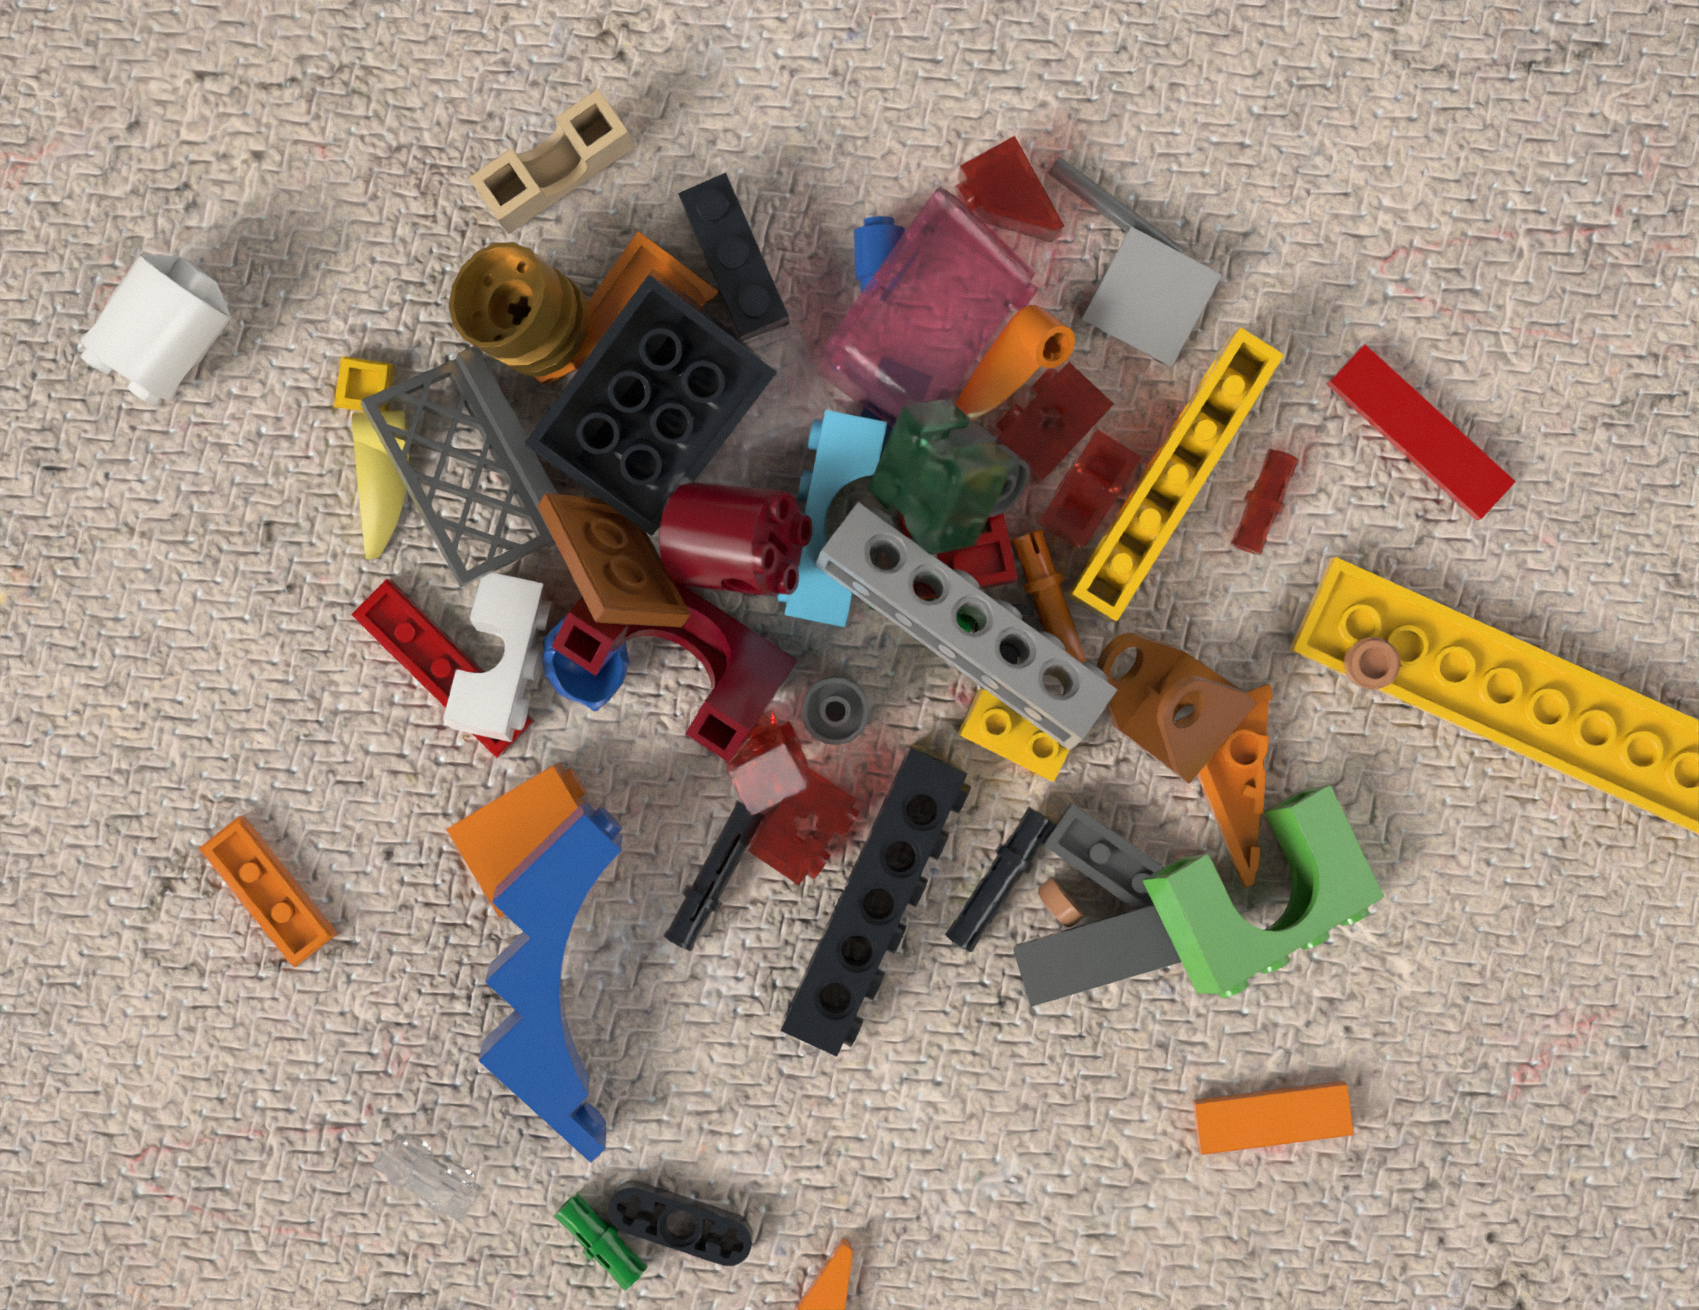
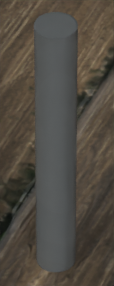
[1048,157,1183,252]

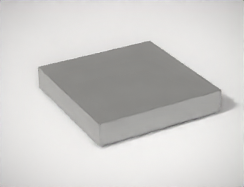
[1082,226,1222,367]

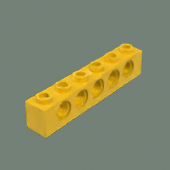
[1066,327,1284,623]

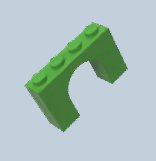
[1142,785,1384,998]

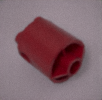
[658,482,813,597]

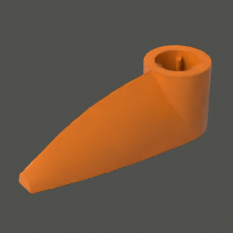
[947,305,1075,427]

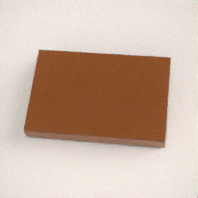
[537,493,690,627]

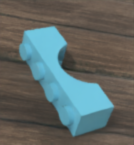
[777,410,887,627]

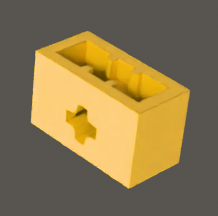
[957,688,1069,782]

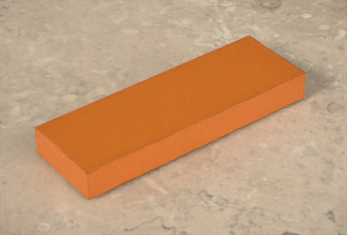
[199,815,338,968]
[1192,1081,1354,1155]

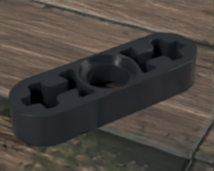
[608,1181,753,1266]

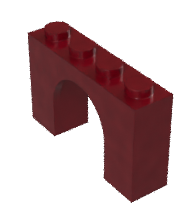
[551,583,798,763]

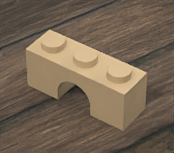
[469,89,635,234]

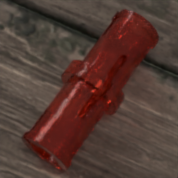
[1230,449,1299,556]

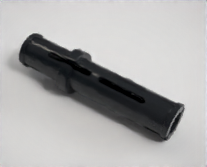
[664,800,765,951]
[945,806,1056,953]

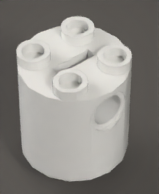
[80,254,232,406]

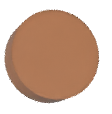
[1344,637,1400,689]
[1038,876,1085,928]

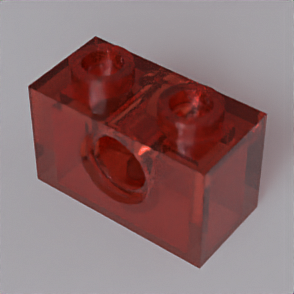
[1036,429,1141,549]

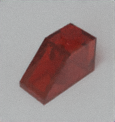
[955,136,1065,242]

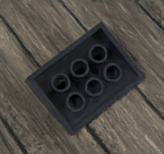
[525,268,778,536]

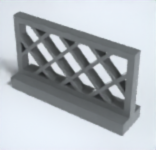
[361,346,558,588]

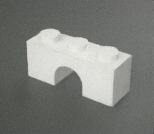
[443,572,554,742]

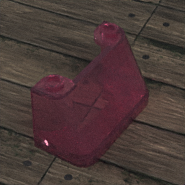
[817,186,1039,444]

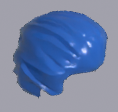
[542,616,630,711]

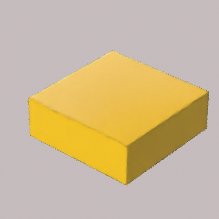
[334,356,396,412]

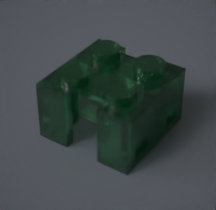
[867,398,1015,555]

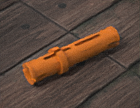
[1011,529,1087,685]

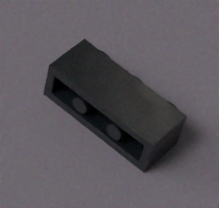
[678,172,790,345]

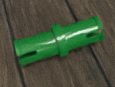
[553,1192,648,1291]

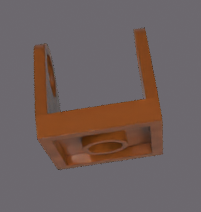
[1096,633,1257,784]

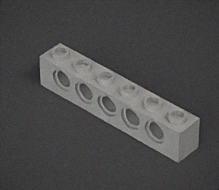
[815,502,1117,751]

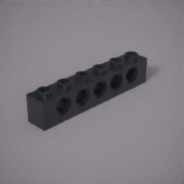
[780,745,971,1057]

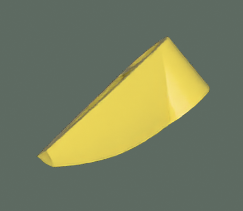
[352,410,409,559]

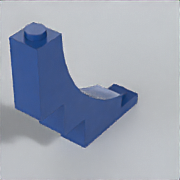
[478,801,622,1163]

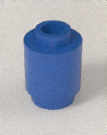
[854,216,906,295]

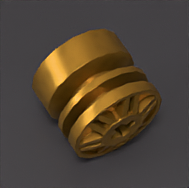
[449,242,590,376]

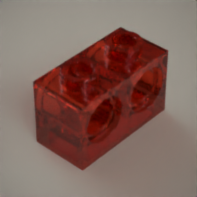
[724,709,810,816]

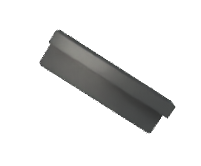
[1013,904,1182,1007]

